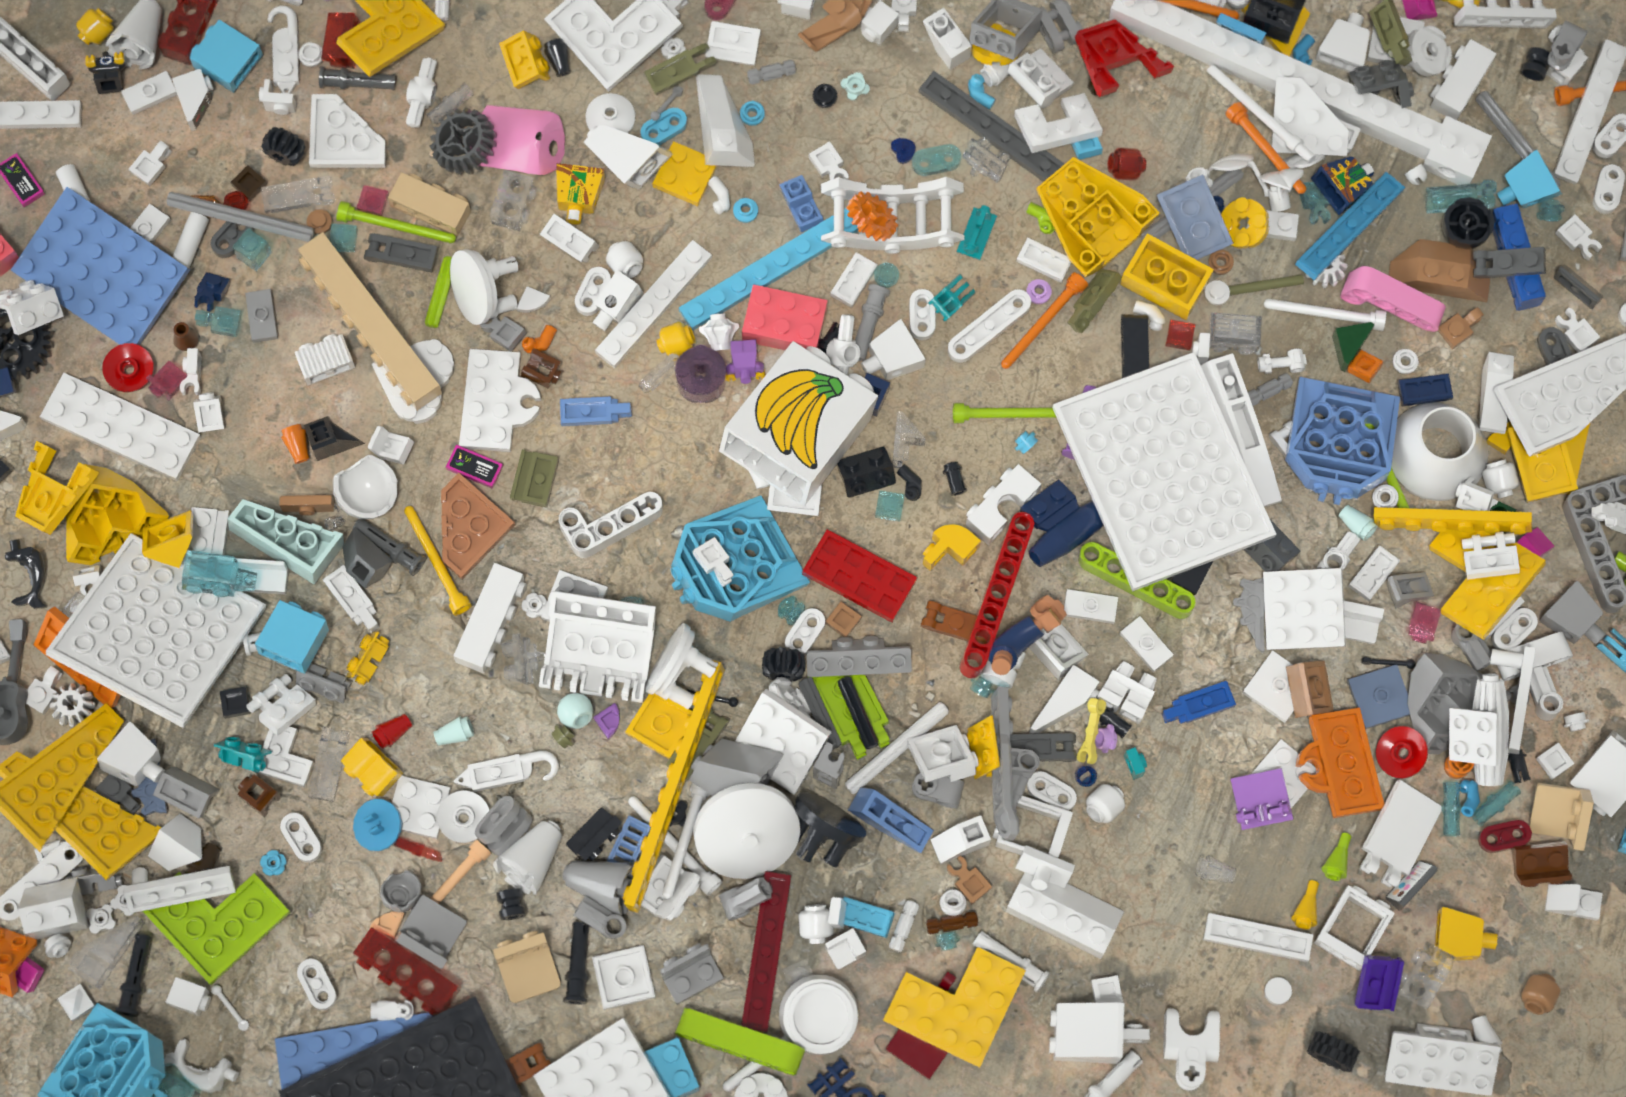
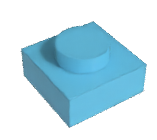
[1071,137,1103,160]

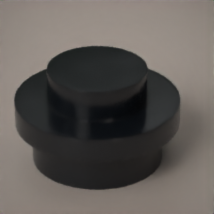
[813,84,837,108]

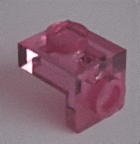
[146,361,187,401]
[1408,601,1441,644]

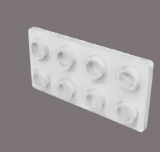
[1385,1023,1500,1096]

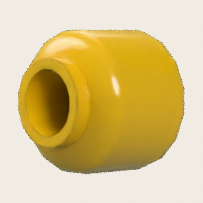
[76,8,113,45]
[656,321,696,358]

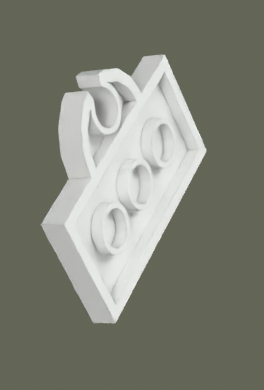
[459,349,541,452]

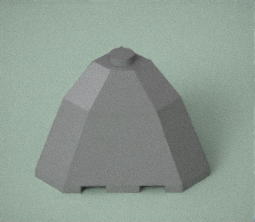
[1407,653,1512,754]

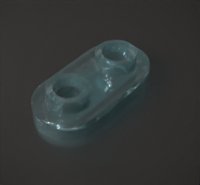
[912,144,961,176]

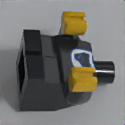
[85,51,126,95]

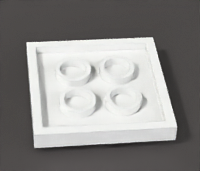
[1263,568,1346,650]
[735,689,832,795]

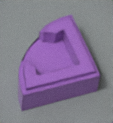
[593,703,620,740]

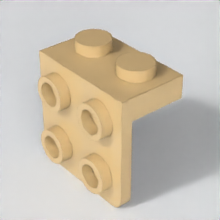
[493,931,561,1003]

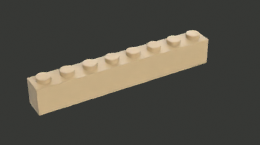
[298,232,442,411]

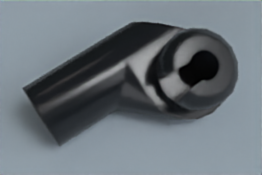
[897,464,922,501]

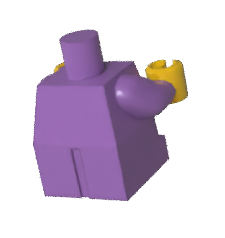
[726,340,765,384]

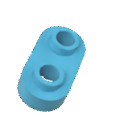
[641,108,687,145]

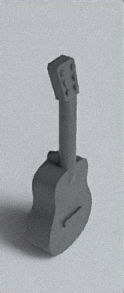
[0,619,28,745]

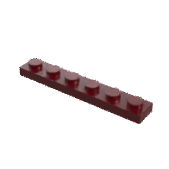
[741,871,791,1034]

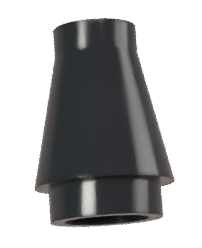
[543,38,571,77]

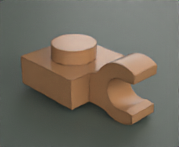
[1437,307,1484,350]

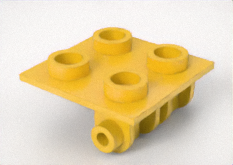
[967,716,1000,779]

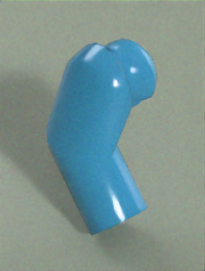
[1292,34,1315,66]

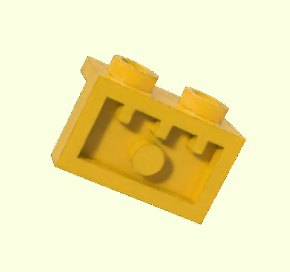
[499,30,550,89]

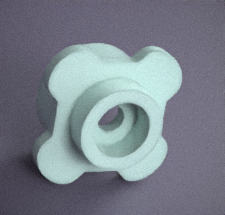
[841,72,870,100]

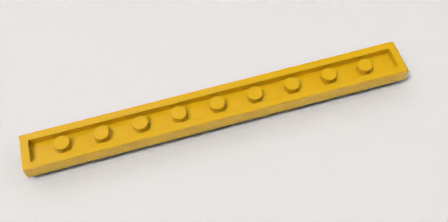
[623,659,725,913]

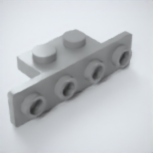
[807,636,912,677]

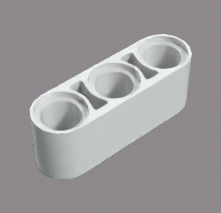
[1497,632,1573,681]

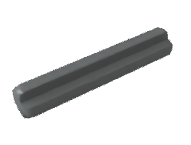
[799,677,842,749]

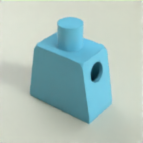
[1497,150,1562,208]

